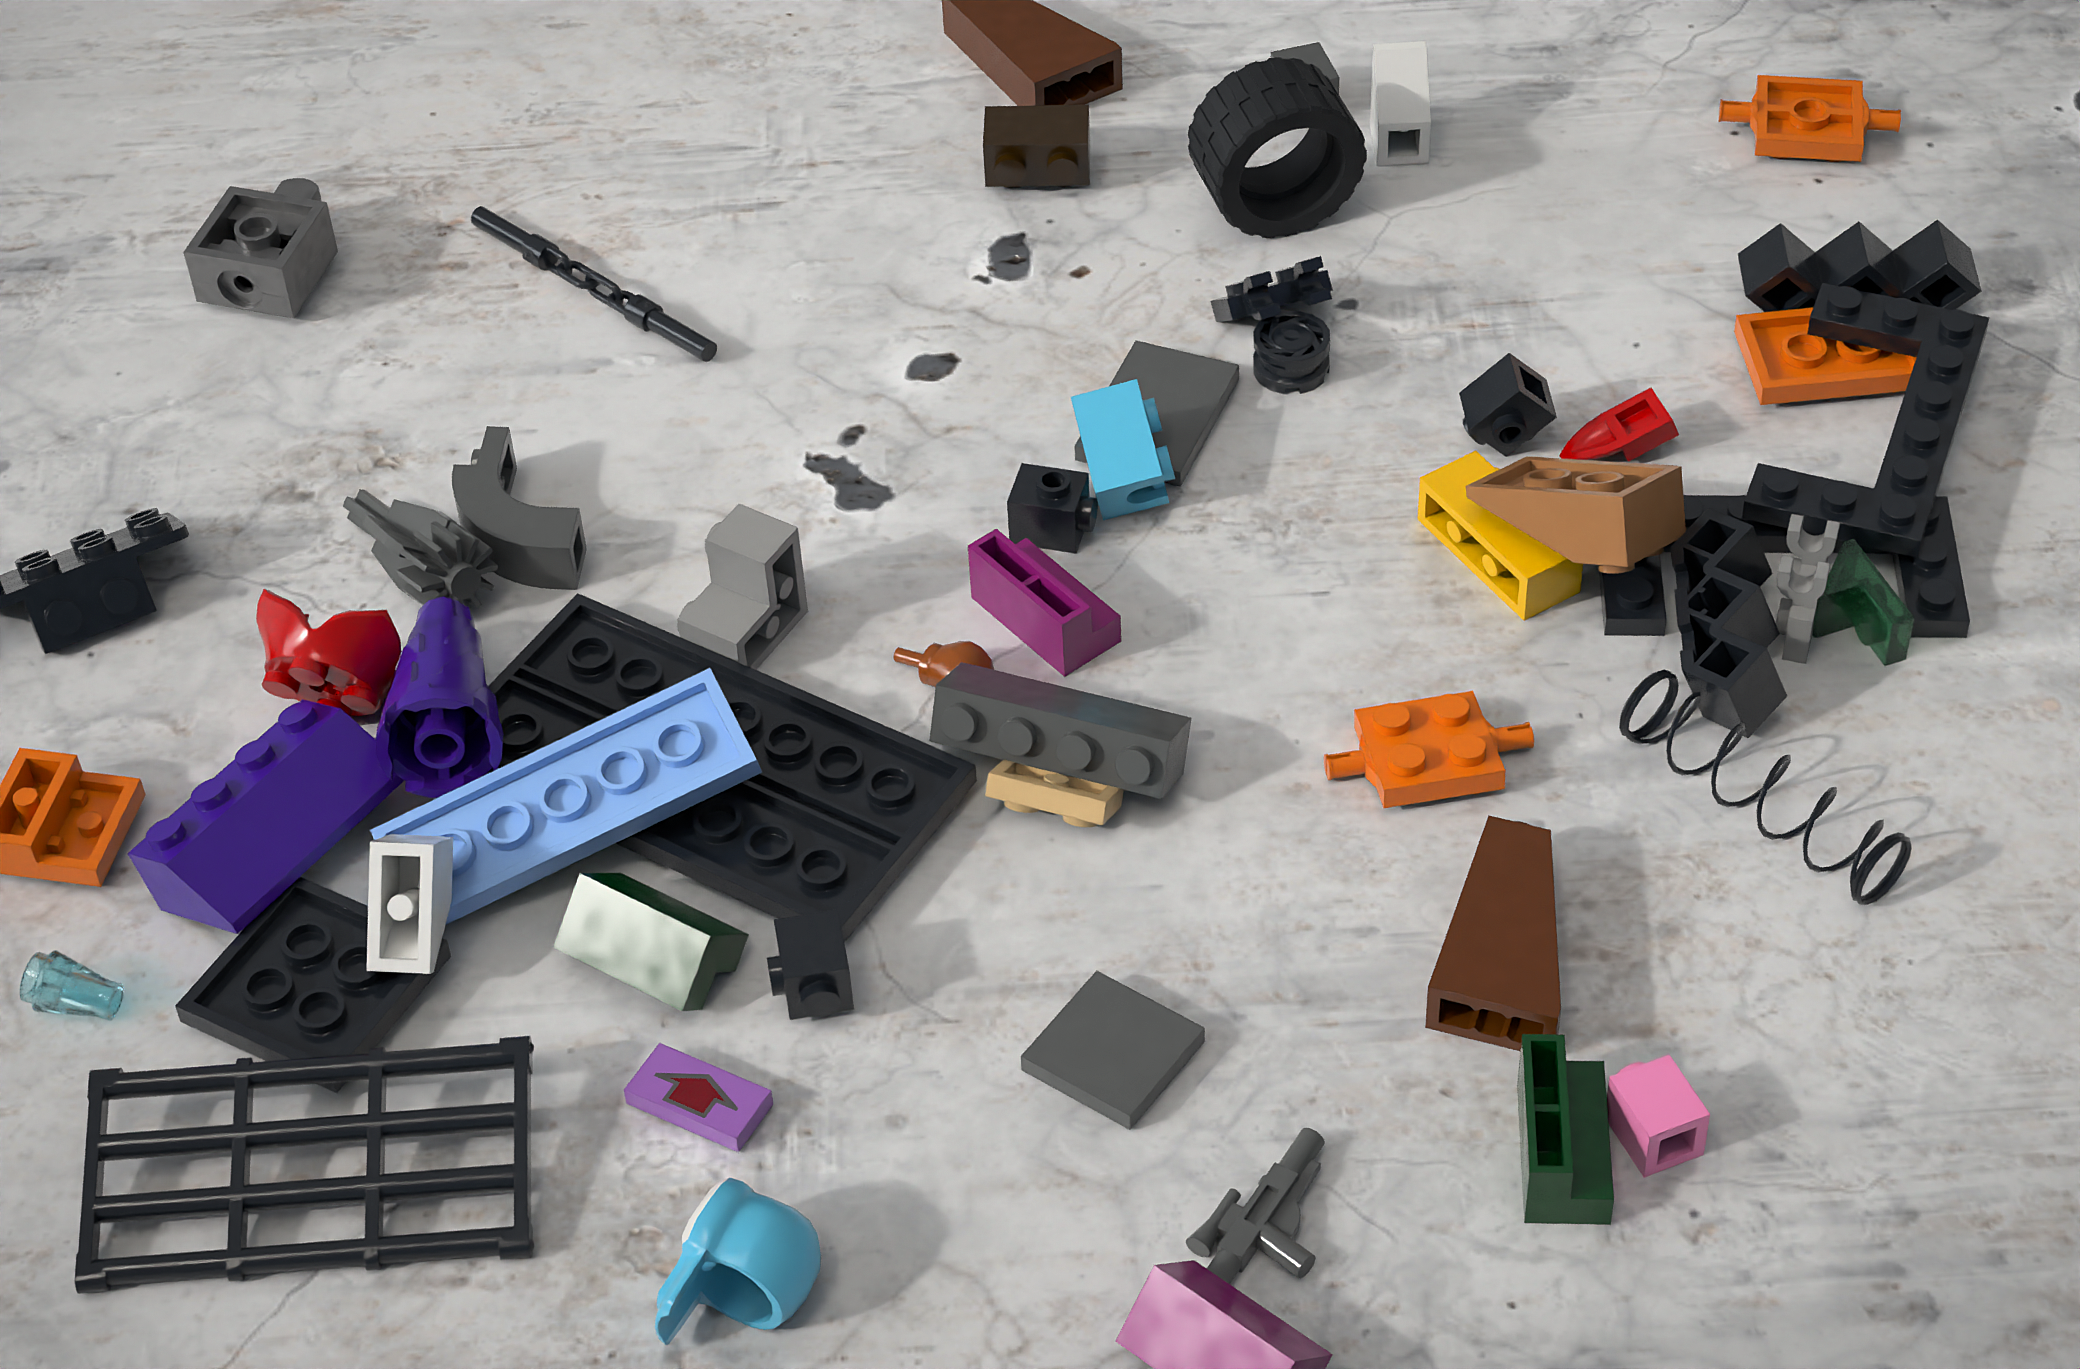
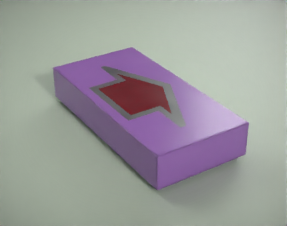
[624,1043,773,1153]

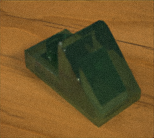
[1812,539,1914,666]

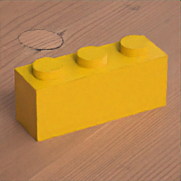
[1418,450,1583,621]

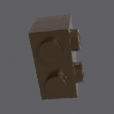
[983,105,1091,188]

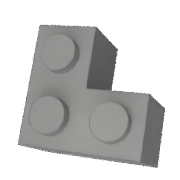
[677,504,808,670]

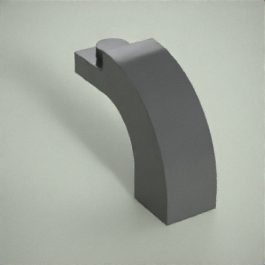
[452,426,587,590]

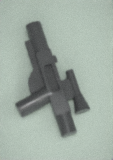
[1186,1128,1325,1284]

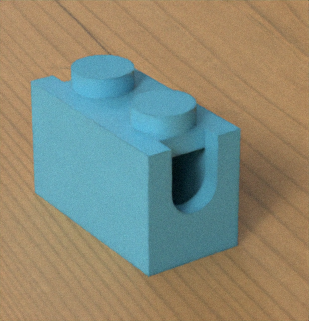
[1071,379,1175,521]

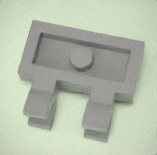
[1776,514,1840,664]

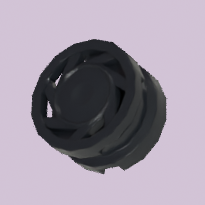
[1253,310,1330,394]

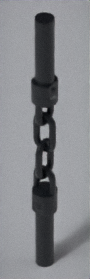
[471,206,717,362]

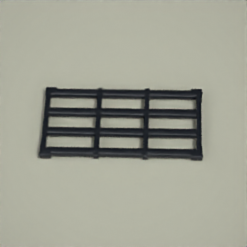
[74,1036,534,1294]

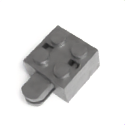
[183,178,338,319]

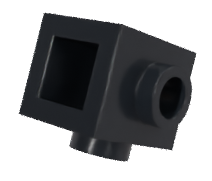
[1459,353,1557,457]
[1007,463,1098,554]
[767,909,854,1020]

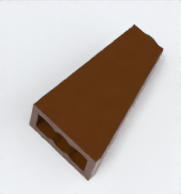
[942,0,1123,106]
[1425,815,1561,1051]

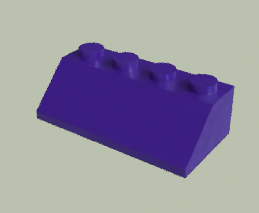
[127,699,405,934]

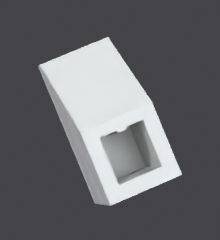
[1370,41,1431,166]

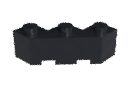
[1738,220,1982,312]
[1670,507,1787,738]

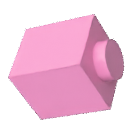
[1607,1054,1710,1177]

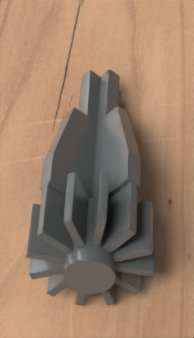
[343,489,498,608]

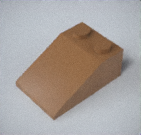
[1466,456,1686,573]

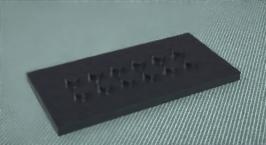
[485,593,977,943]

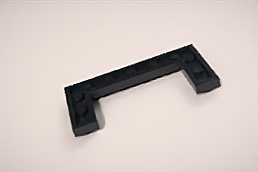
[1742,283,1989,558]
[1599,495,1970,638]

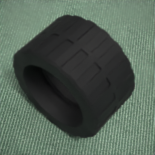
[1188,57,1367,238]

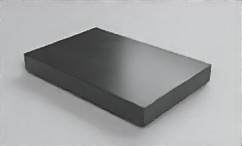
[1074,340,1239,487]

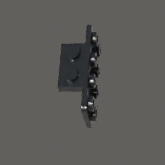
[0,508,189,654]

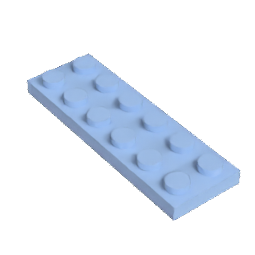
[370,668,762,925]

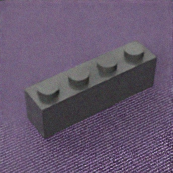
[929,662,1192,799]

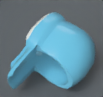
[655,1177,821,1345]

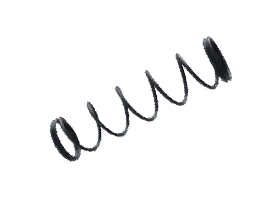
[1619,669,1912,905]

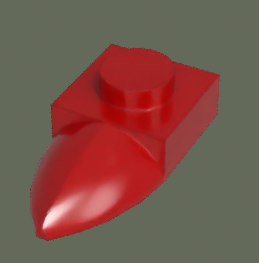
[1559,387,1679,462]

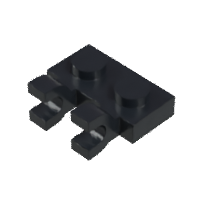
[1210,256,1333,322]

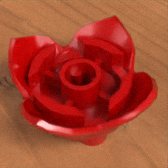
[256,589,402,716]

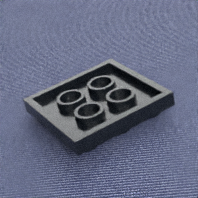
[175,877,451,1093]

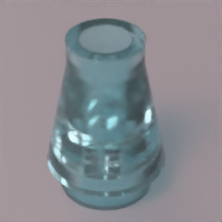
[20,950,124,1021]

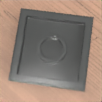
[1021,970,1205,1130]

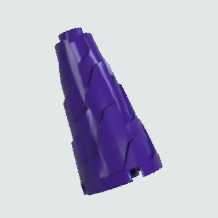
[376,596,504,798]

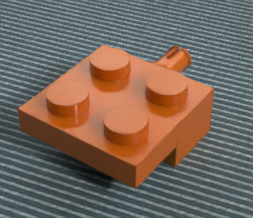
[0,748,146,887]

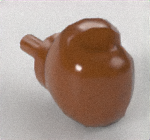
[893,641,994,688]

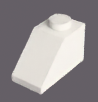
[367,834,453,974]

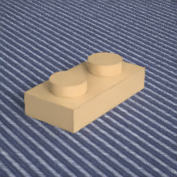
[985,760,1124,827]

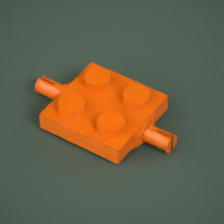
[1718,75,1901,162]
[1324,691,1534,808]

